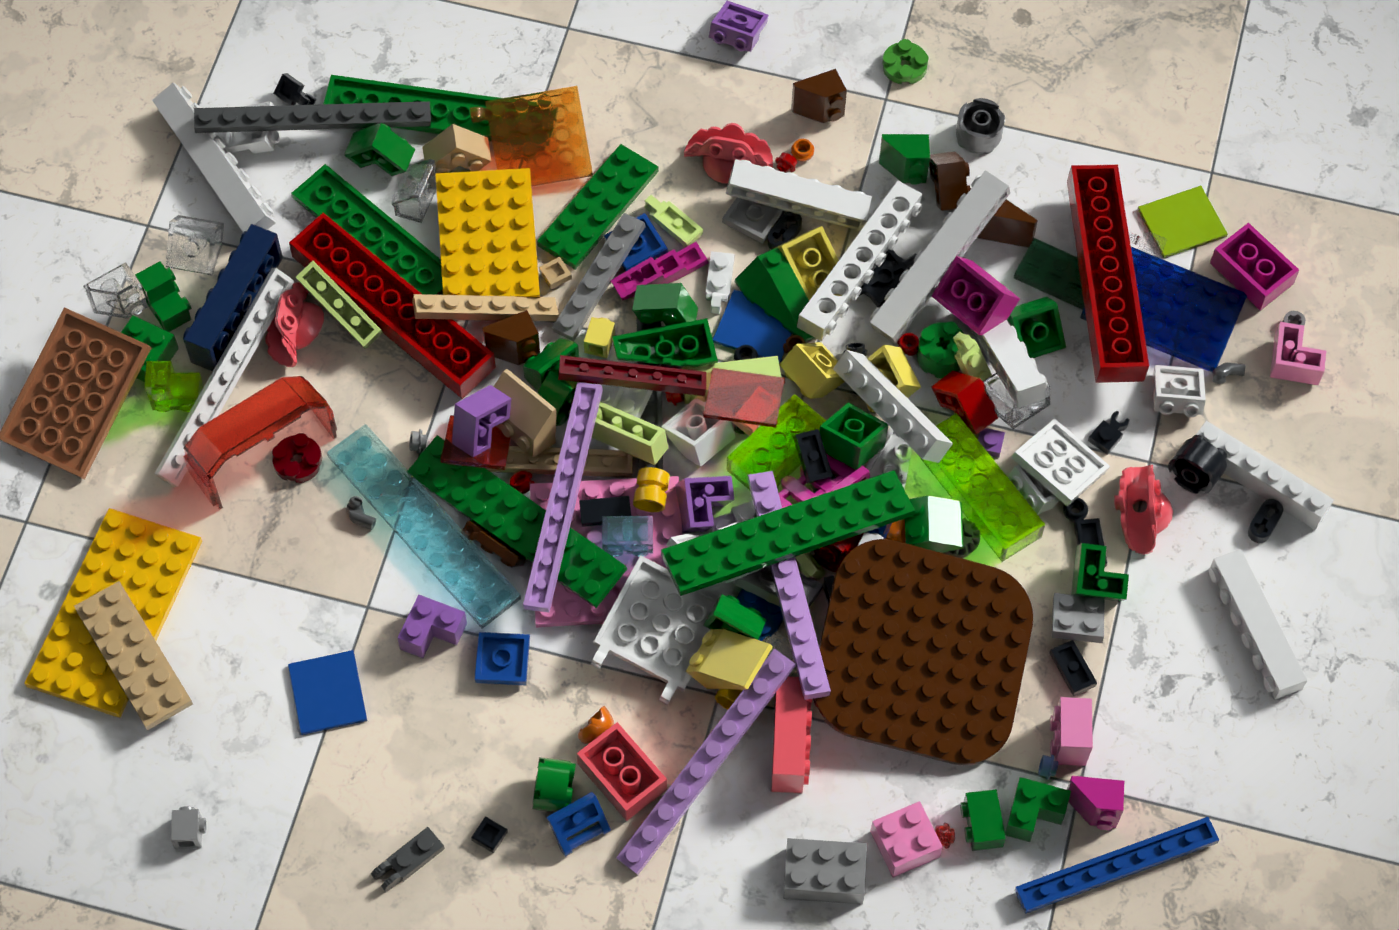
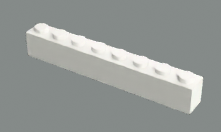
[152,83,276,232]
[870,170,1010,344]

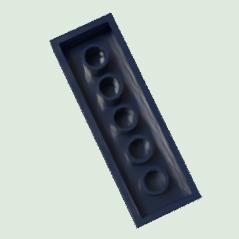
[183,224,283,371]

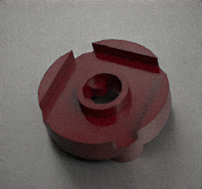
[272,433,322,483]

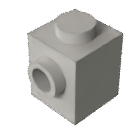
[171,806,206,849]

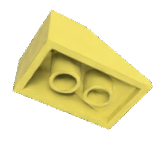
[776,226,847,301]
[685,629,773,690]

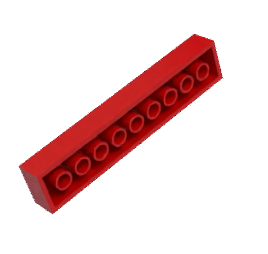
[1067,164,1149,383]
[289,213,496,399]

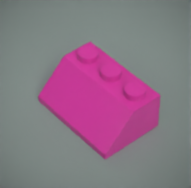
[931,256,1020,336]

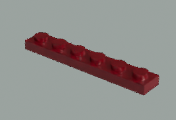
[558,355,706,396]

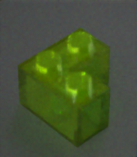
[144,361,203,412]

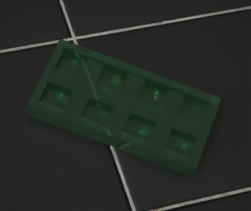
[1014,238,1085,311]

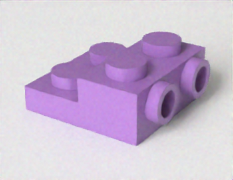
[708,0,769,52]

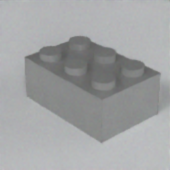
[783,838,867,904]

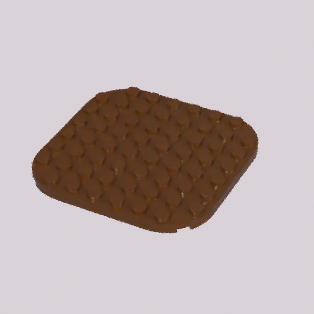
[813,539,1033,765]

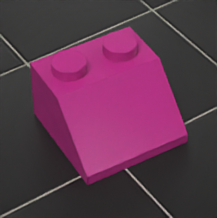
[1067,776,1125,830]

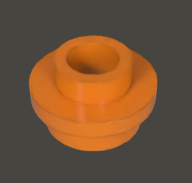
[791,139,814,161]

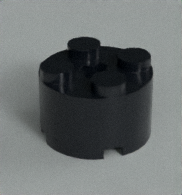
[1168,435,1227,494]

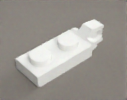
[705,251,735,314]

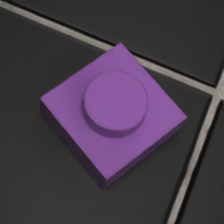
[975,428,1005,458]

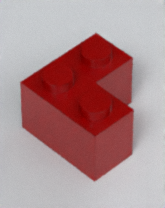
[931,371,998,435]

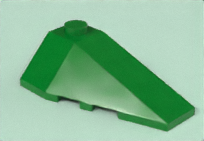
[735,247,815,343]
[612,318,718,367]

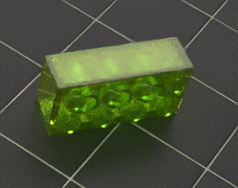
[726,394,827,490]

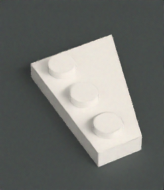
[865,427,912,490]

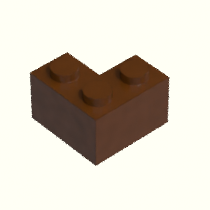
[929,151,971,211]

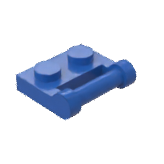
[546,792,611,857]

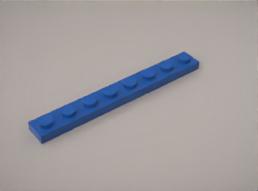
[1015,817,1219,914]

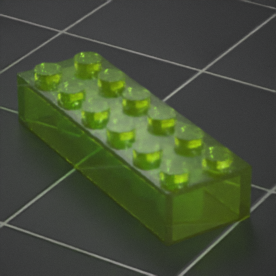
[916,413,1045,562]

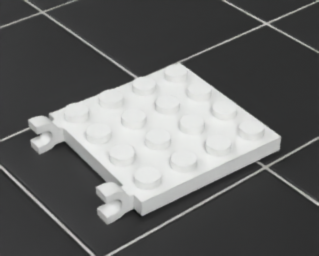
[591,555,719,706]

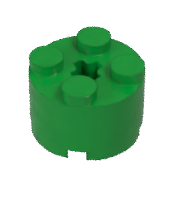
[917,321,964,379]
[532,757,576,812]

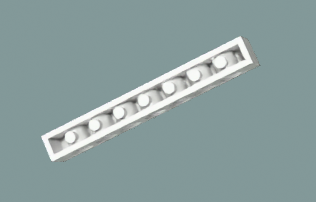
[797,181,922,341]

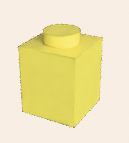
[584,317,615,359]

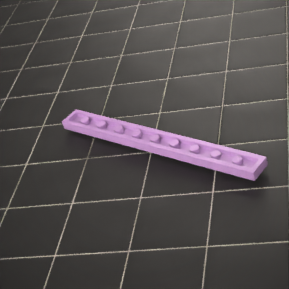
[523,382,603,613]
[748,471,831,700]
[616,648,796,875]

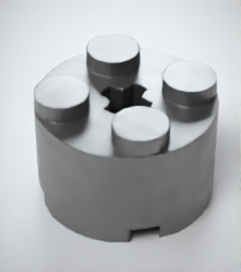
[956,98,1005,154]

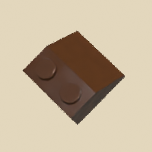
[791,69,847,123]
[482,310,540,365]

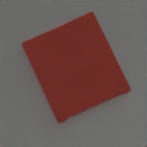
[703,368,785,428]
[441,415,511,470]

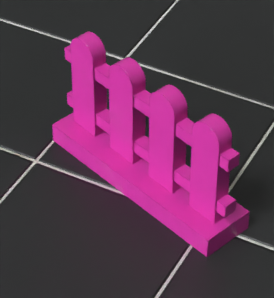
[778,454,870,508]

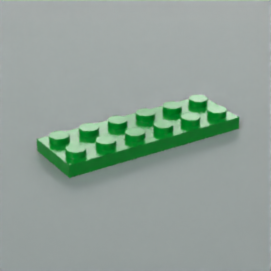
[537,144,659,270]

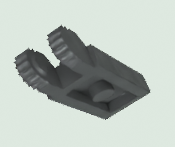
[371,827,445,892]

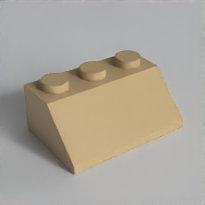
[493,369,556,457]

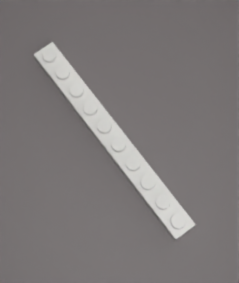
[154,268,295,487]

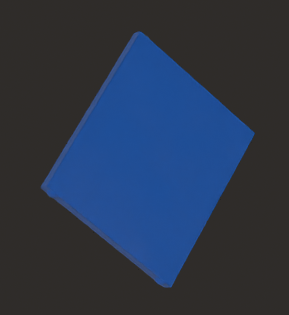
[713,289,792,365]
[288,650,367,735]

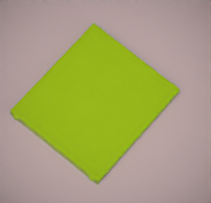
[1138,185,1228,258]

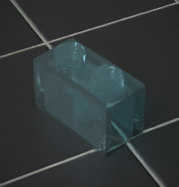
[602,516,653,557]

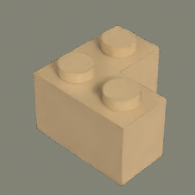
[423,124,492,173]

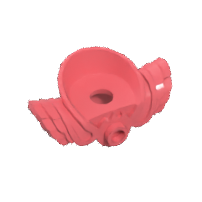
[684,123,773,183]
[265,282,324,367]
[1114,465,1173,555]

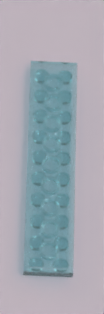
[327,424,521,629]

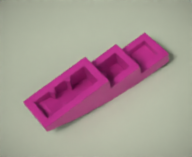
[611,242,709,301]

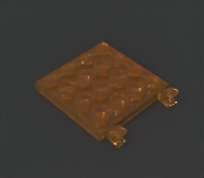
[470,86,593,187]

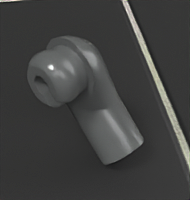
[1212,363,1245,384]
[347,496,377,530]

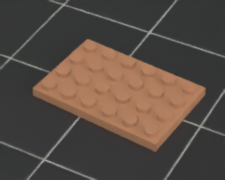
[0,307,151,480]

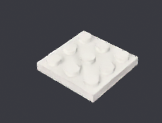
[1011,419,1110,506]

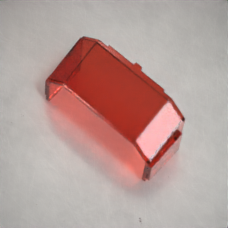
[183,376,337,510]

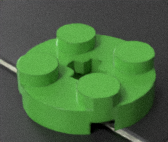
[882,39,929,84]

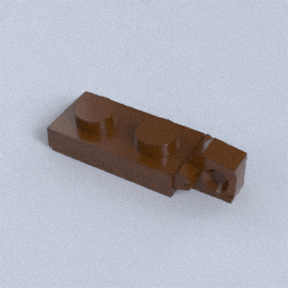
[461,520,527,568]

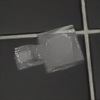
[1128,230,1168,261]

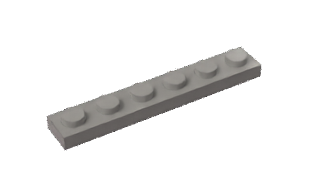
[552,213,646,341]

